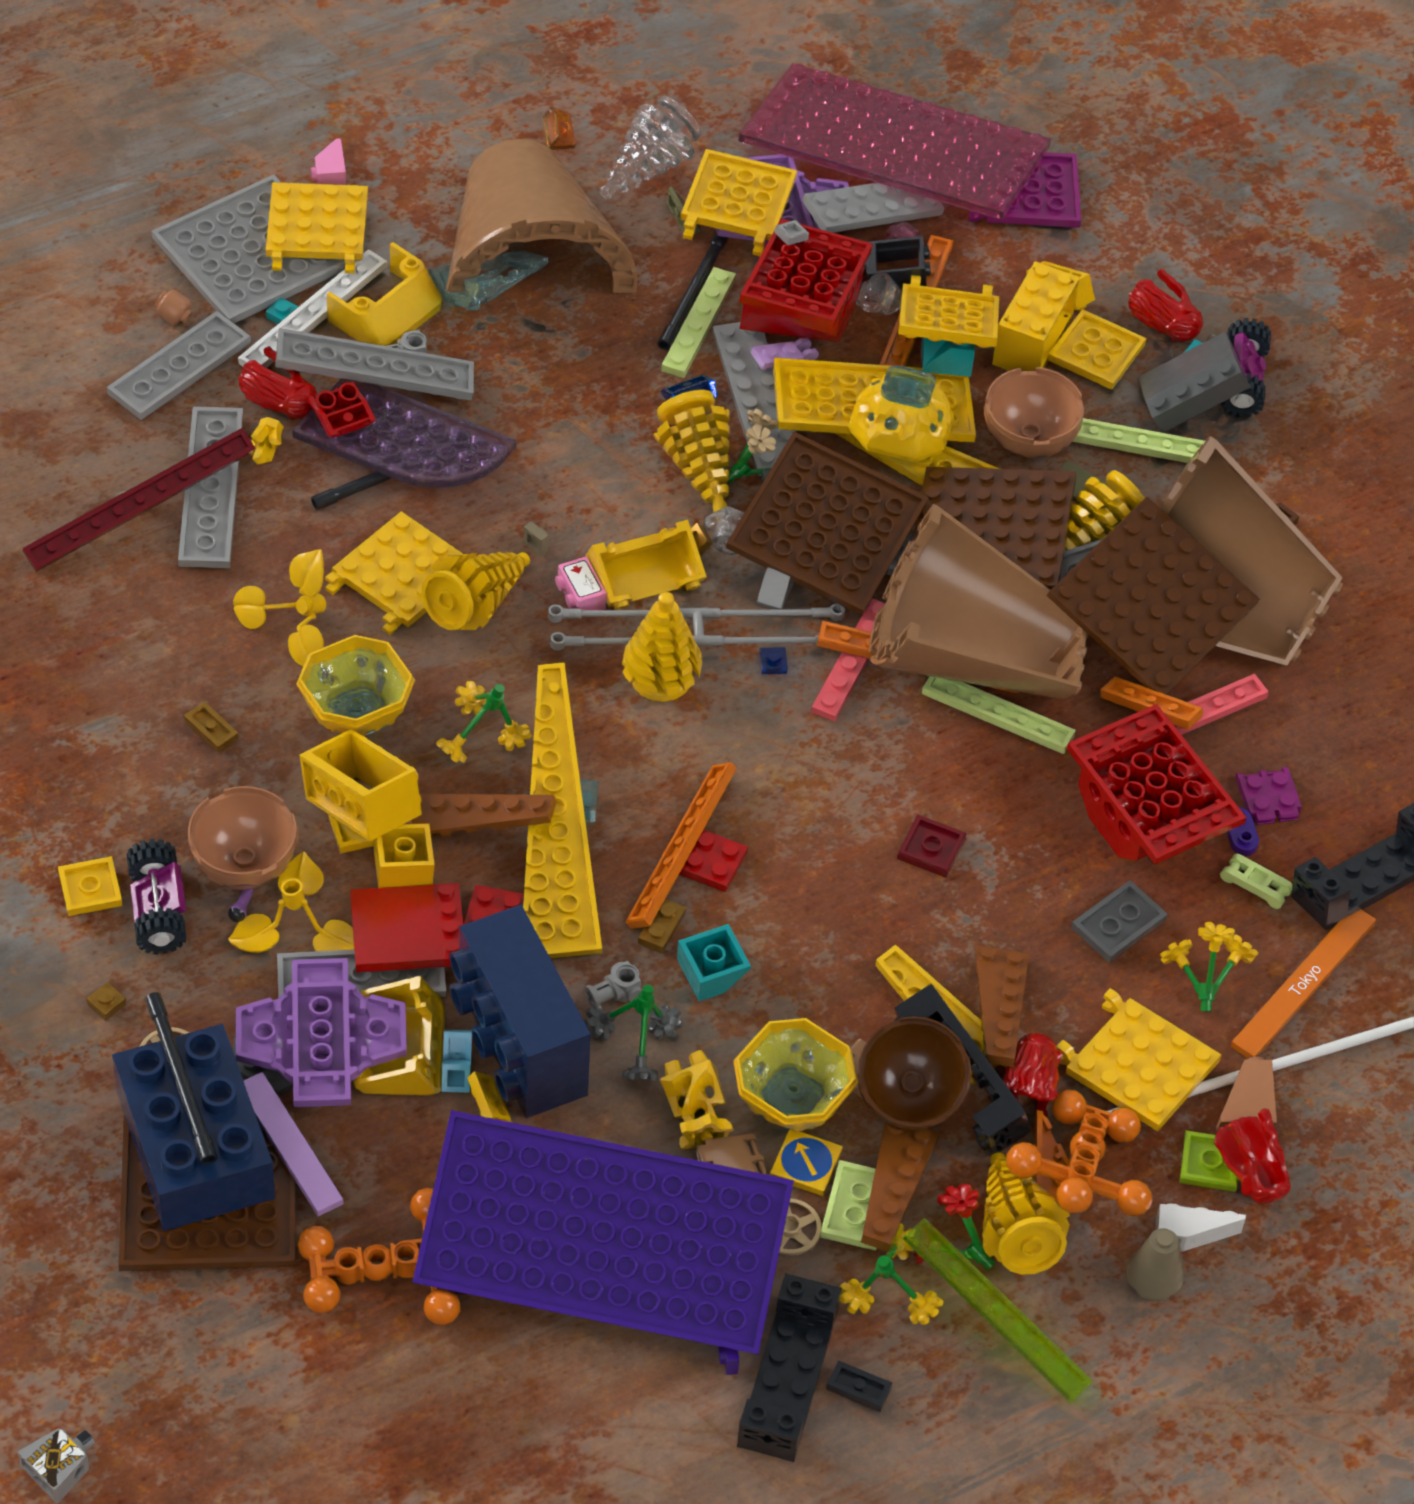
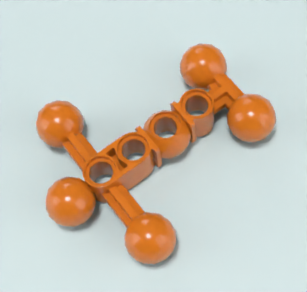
[1006,1089,1152,1216]
[297,1188,461,1325]

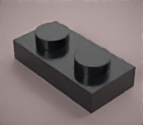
[826,1360,893,1412]

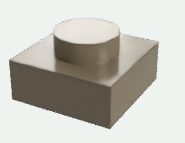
[523,521,549,557]

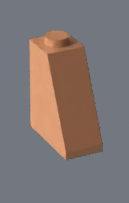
[1216,1057,1277,1132]

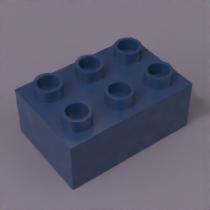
[449,904,591,1119]
[112,1024,275,1231]

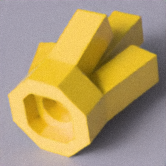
[250,417,284,465]

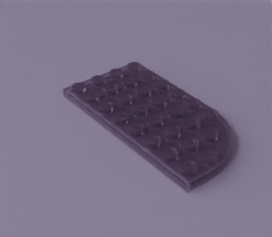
[292,378,516,488]

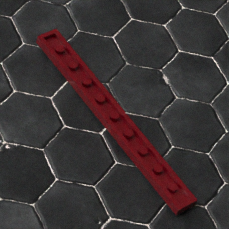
[22,428,256,572]

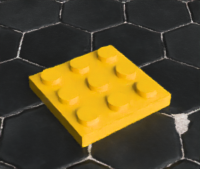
[1048,309,1147,390]

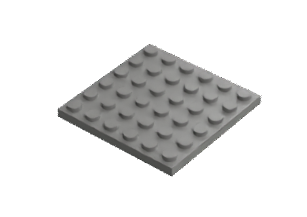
[151,174,345,323]

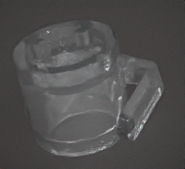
[856,272,902,315]
[704,507,745,555]

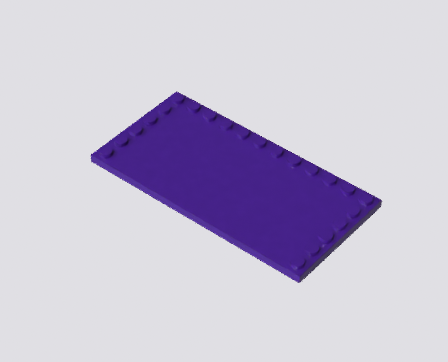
[413,1110,794,1355]

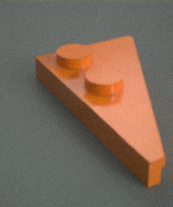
[1034,1110,1089,1210]

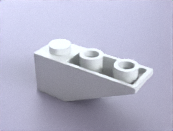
[1155,1203,1246,1251]

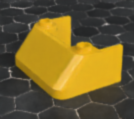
[326,242,442,346]

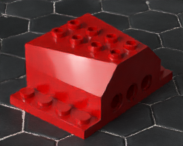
[739,218,873,342]
[1067,704,1246,865]

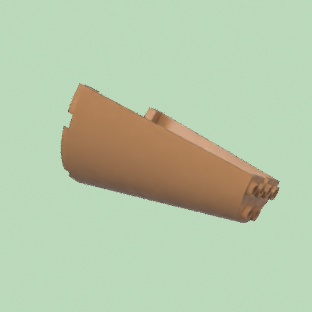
[446,139,638,293]
[1159,436,1343,665]
[869,504,1089,700]

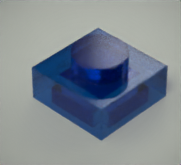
[759,647,788,675]

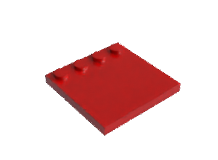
[350,883,463,973]

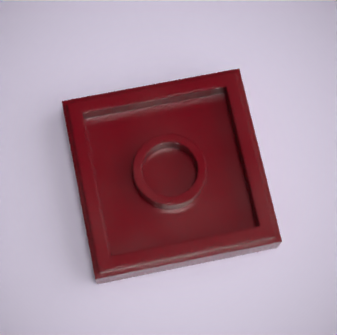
[897,814,967,878]

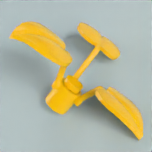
[233,549,326,670]
[228,851,354,953]

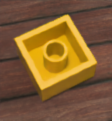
[373,824,435,888]

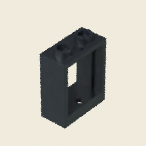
[866,236,931,292]

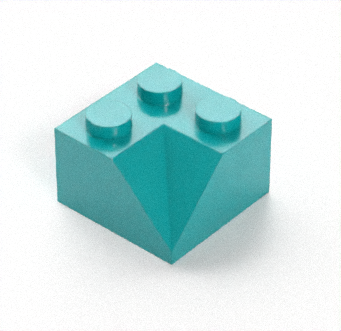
[920,337,975,377]
[677,924,751,1001]

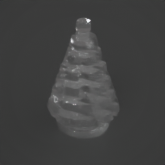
[599,96,702,200]

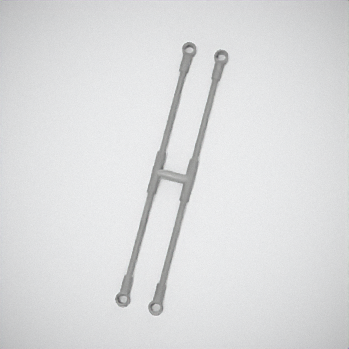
[548,603,845,650]

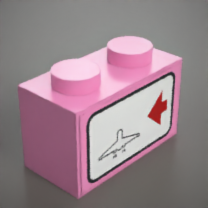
[555,556,607,610]

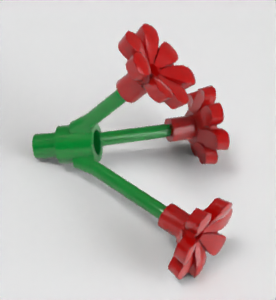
[914,1183,995,1270]

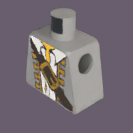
[18,1429,95,1504]

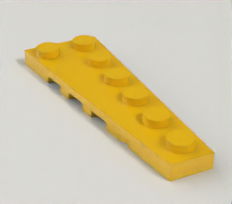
[875,945,998,1085]

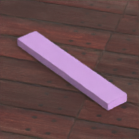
[244,1072,343,1217]

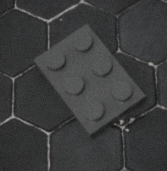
[1071,880,1168,963]

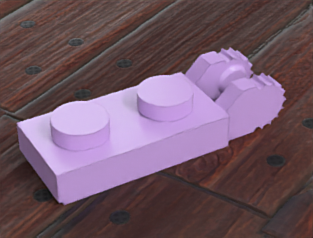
[750,338,819,370]

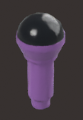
[228,889,253,922]

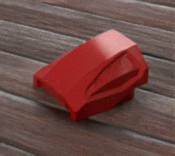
[307,382,376,438]

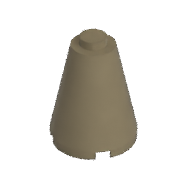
[1126,1228,1184,1301]

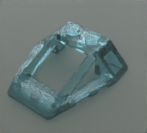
[428,250,548,310]

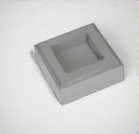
[775,220,809,245]

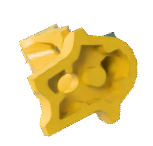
[660,1050,734,1150]

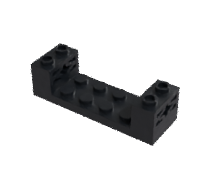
[1291,803,1414,930]
[894,984,1031,1155]
[737,1273,842,1462]

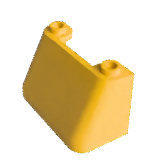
[585,520,707,610]
[353,976,445,1096]

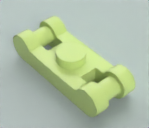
[1220,854,1293,909]

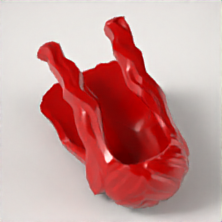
[1128,269,1204,343]
[238,346,318,420]
[1002,1033,1062,1118]
[1214,1108,1291,1205]

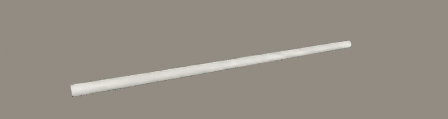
[1107,1016,1414,1113]

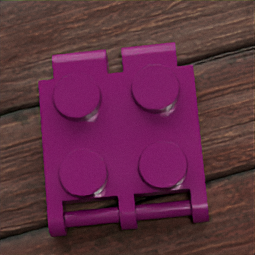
[1236,767,1302,825]

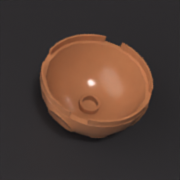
[984,367,1085,458]
[188,786,299,890]

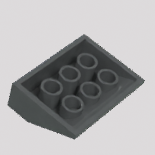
[1139,331,1251,433]

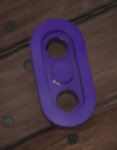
[1227,807,1259,856]

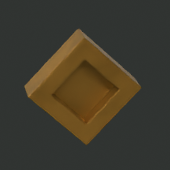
[691,523,713,556]
[86,982,126,1021]

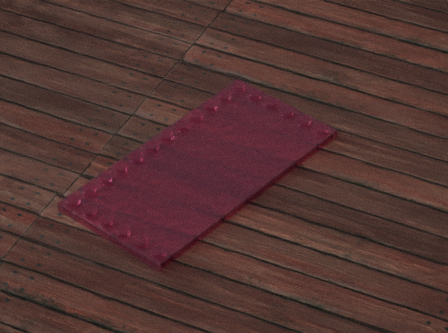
[738,63,1051,220]

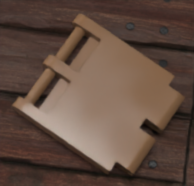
[695,1134,768,1175]

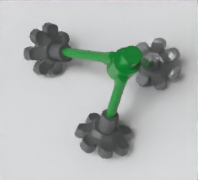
[584,985,684,1080]

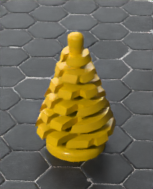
[654,390,730,516]
[1065,470,1145,551]
[422,552,530,630]
[622,592,702,702]
[982,1152,1070,1275]

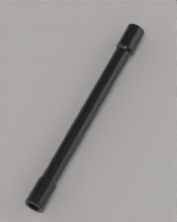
[657,232,729,351]
[311,433,473,511]
[145,992,218,1165]

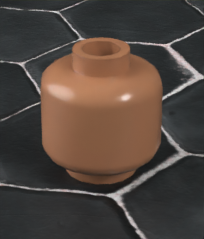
[155,290,193,326]

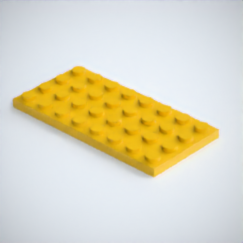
[773,358,976,442]

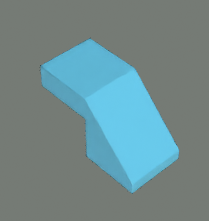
[441,1030,472,1093]

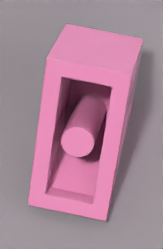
[311,138,346,185]

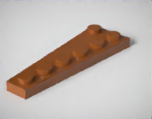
[405,794,557,836]
[974,945,1029,1067]
[861,1121,940,1252]

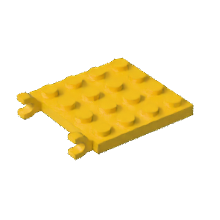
[681,149,797,256]
[266,182,368,274]
[898,275,999,348]
[325,511,463,635]
[1057,988,1222,1131]

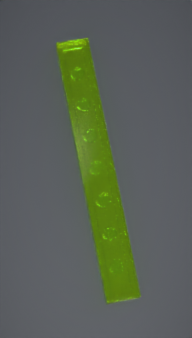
[903,1217,1093,1403]

